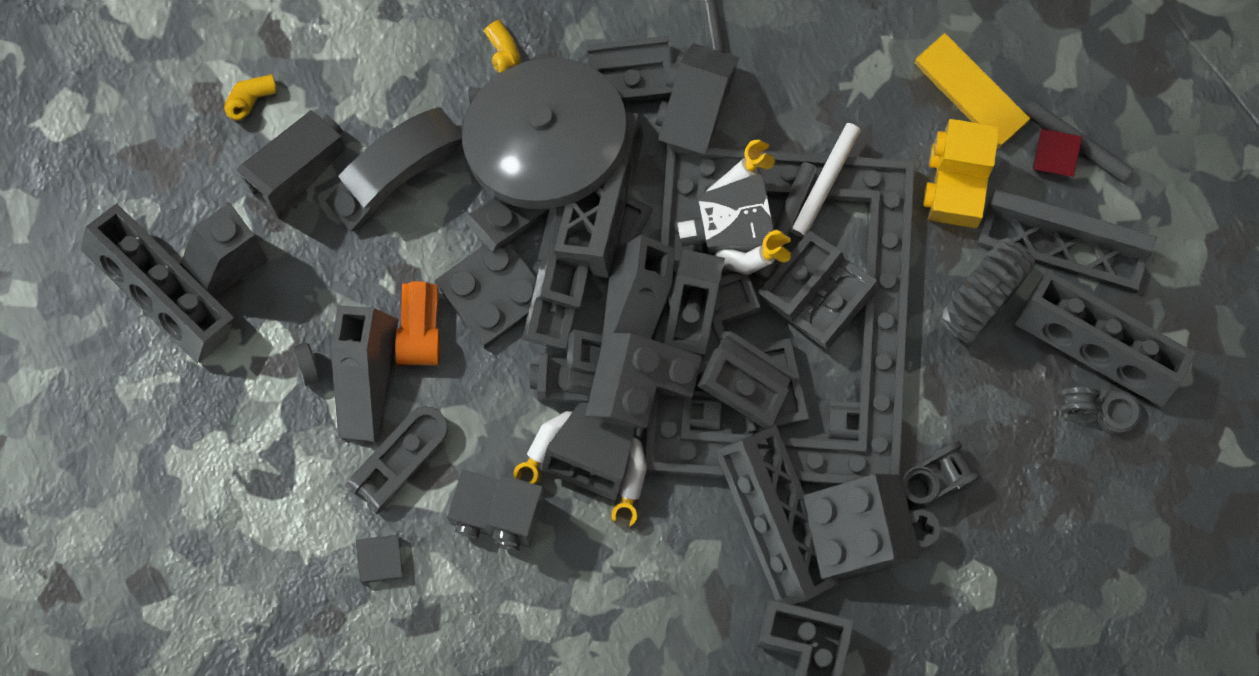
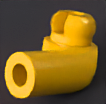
[484,20,521,73]
[224,74,277,121]

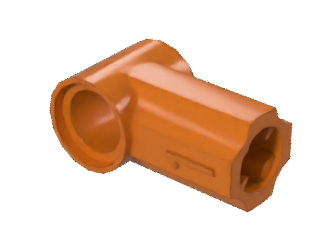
[395,281,440,366]

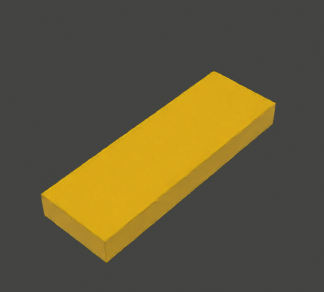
[914,33,1030,149]

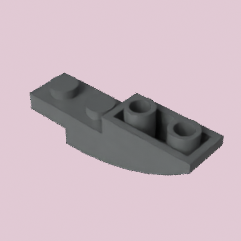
[522,191,597,350]

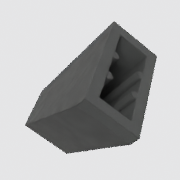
[237,110,346,219]
[180,202,268,298]

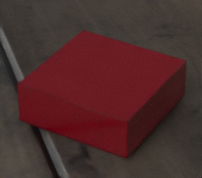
[1033,129,1083,177]

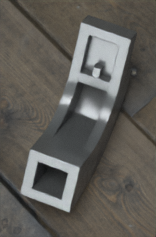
[325,107,462,232]

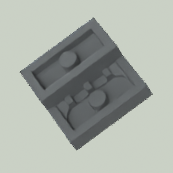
[758,230,879,350]

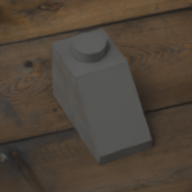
[664,249,725,355]

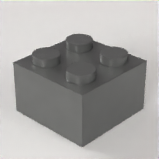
[803,474,920,579]

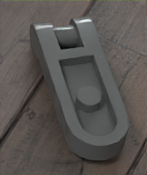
[345,406,448,514]

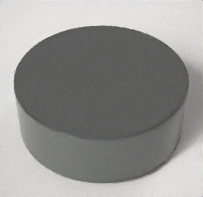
[292,342,321,386]
[1096,391,1141,435]

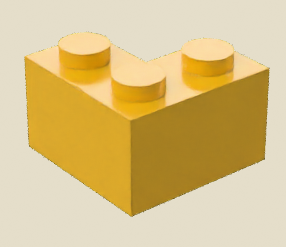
[923,119,1000,228]

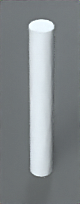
[791,123,861,238]

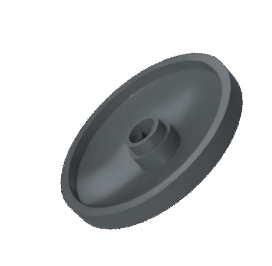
[462,58,628,209]

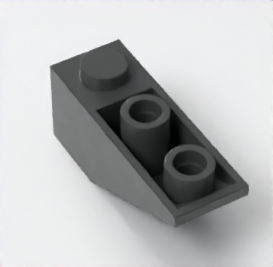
[601,234,675,347]
[330,305,399,442]

